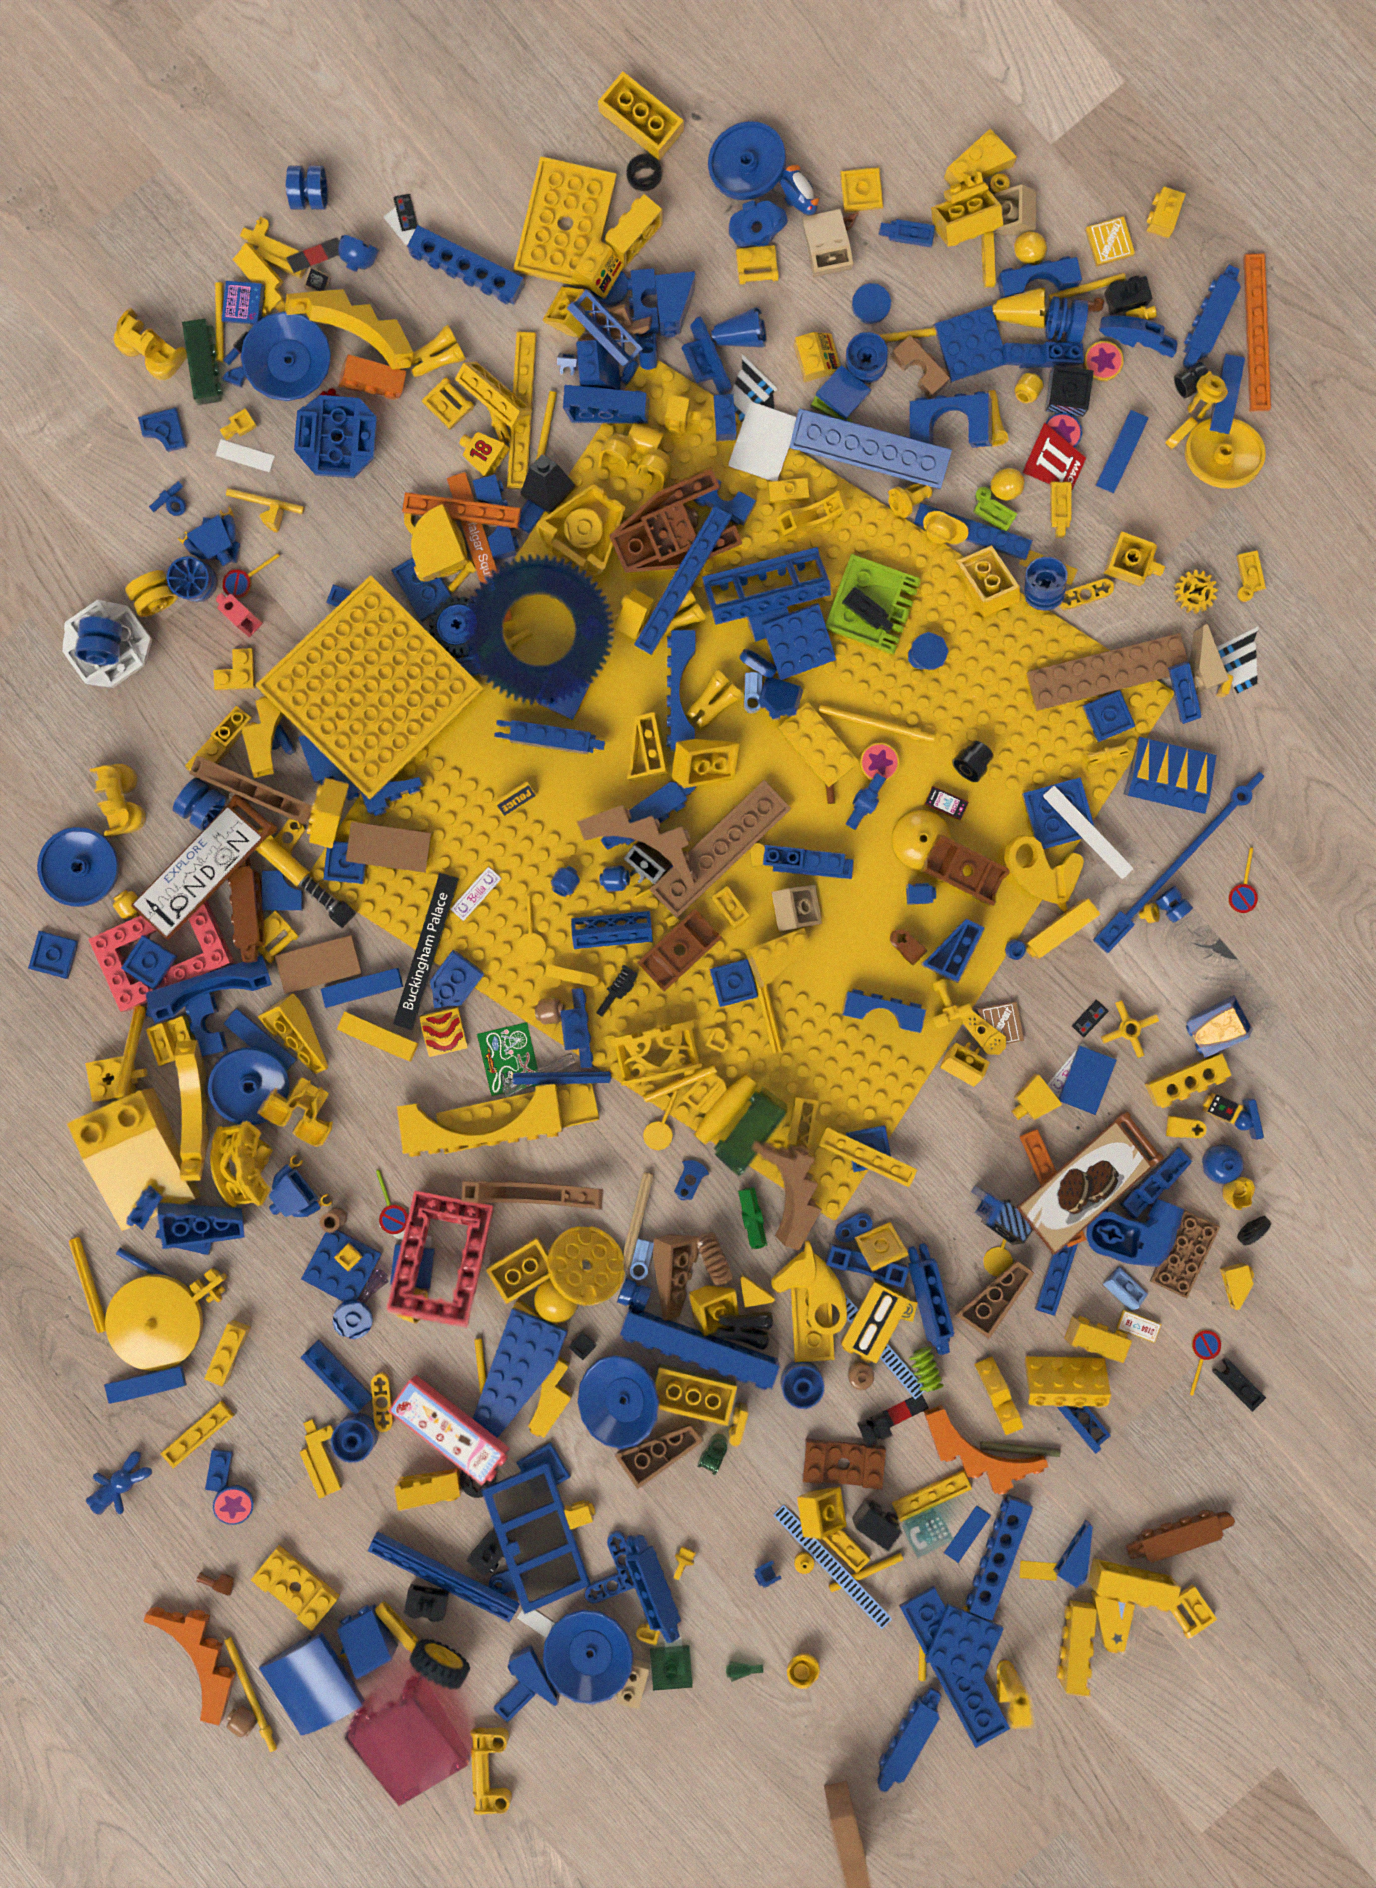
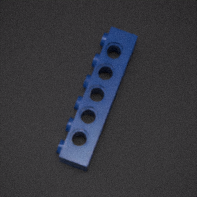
[407,225,525,305]
[966,1494,1033,1621]

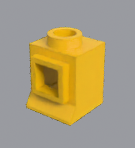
[564,1499,596,1530]

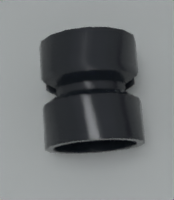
[1174,362,1208,399]
[857,1412,893,1447]

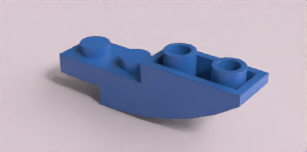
[1099,316,1178,358]
[1003,342,1083,368]
[763,845,846,875]

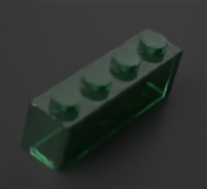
[182,318,224,405]

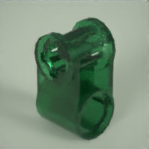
[697,1434,728,1475]

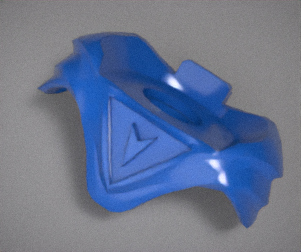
[729,200,788,247]

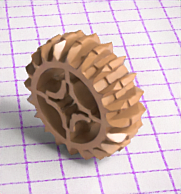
[696,1232,733,1286]

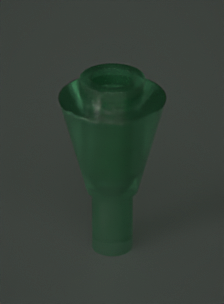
[726,1661,763,1682]

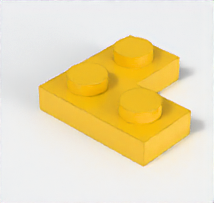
[213,648,255,691]

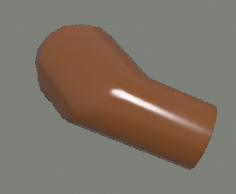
[1077,298,1104,312]

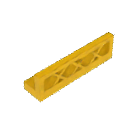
[455,362,532,428]
[786,1097,818,1153]

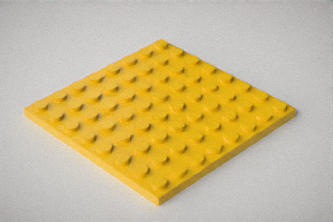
[255,575,484,800]

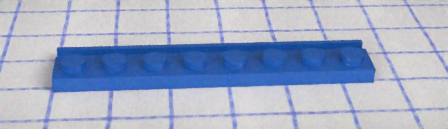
[368,1531,520,1623]

